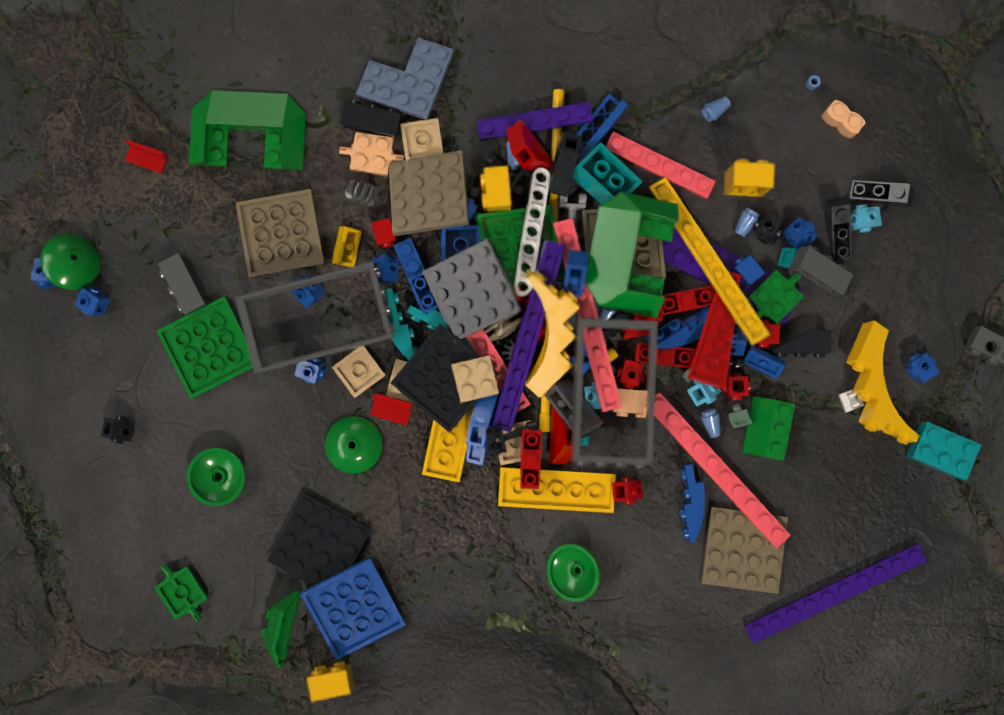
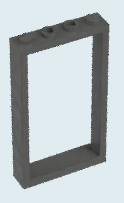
[235,262,396,374]
[571,318,657,468]

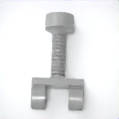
[559,193,587,238]

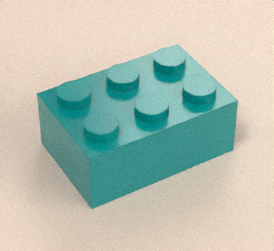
[572,142,643,205]
[906,422,981,481]

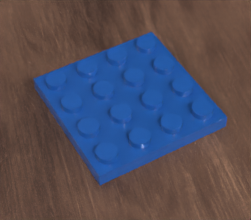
[300,557,406,660]

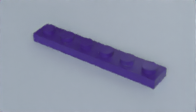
[477,102,593,141]

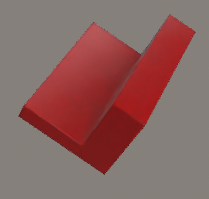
[125,140,169,174]
[370,393,413,425]

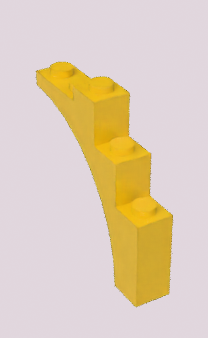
[524,269,580,398]
[846,321,920,444]

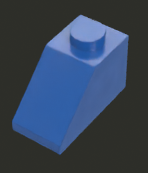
[563,250,589,297]

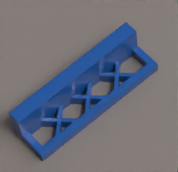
[576,94,628,165]

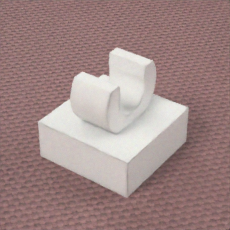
[838,389,864,412]

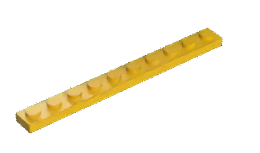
[649,177,769,346]

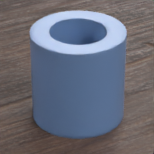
[806,75,821,90]

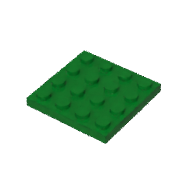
[476,205,565,288]
[156,296,253,399]

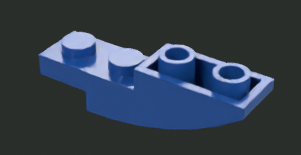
[393,238,439,314]
[646,306,710,349]
[465,389,501,466]
[679,463,705,543]

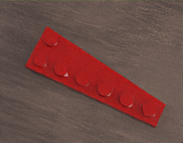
[687,271,741,390]

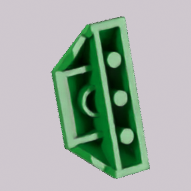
[262,589,302,668]

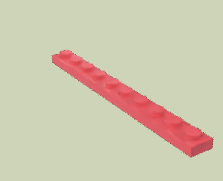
[553,218,622,412]
[644,392,791,548]

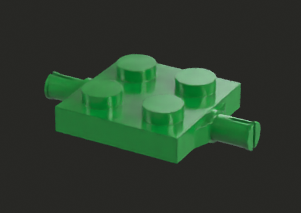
[749,270,804,324]
[154,563,209,623]

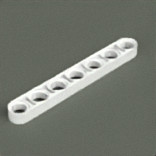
[513,168,550,296]

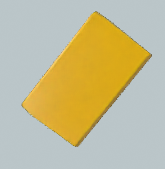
[332,226,362,267]

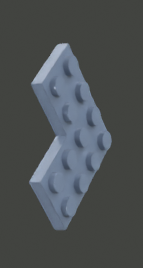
[356,38,454,120]

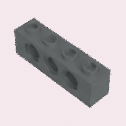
[965,326,1004,371]

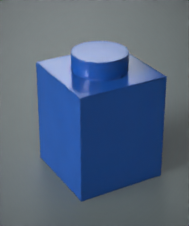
[732,255,765,287]

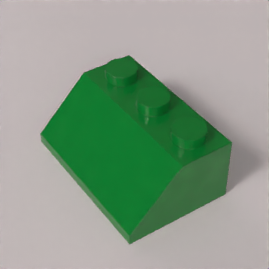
[742,396,795,461]

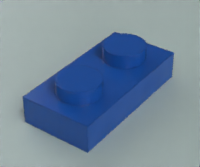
[744,346,786,379]

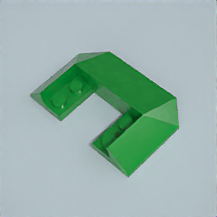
[189,90,306,171]
[584,192,679,318]

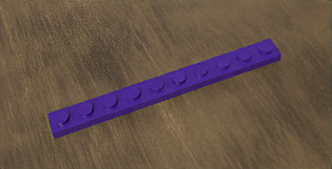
[491,240,565,432]
[744,543,927,644]

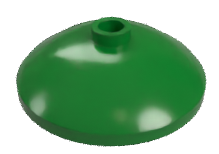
[40,234,100,290]
[325,416,383,474]
[187,448,246,506]
[547,543,601,602]

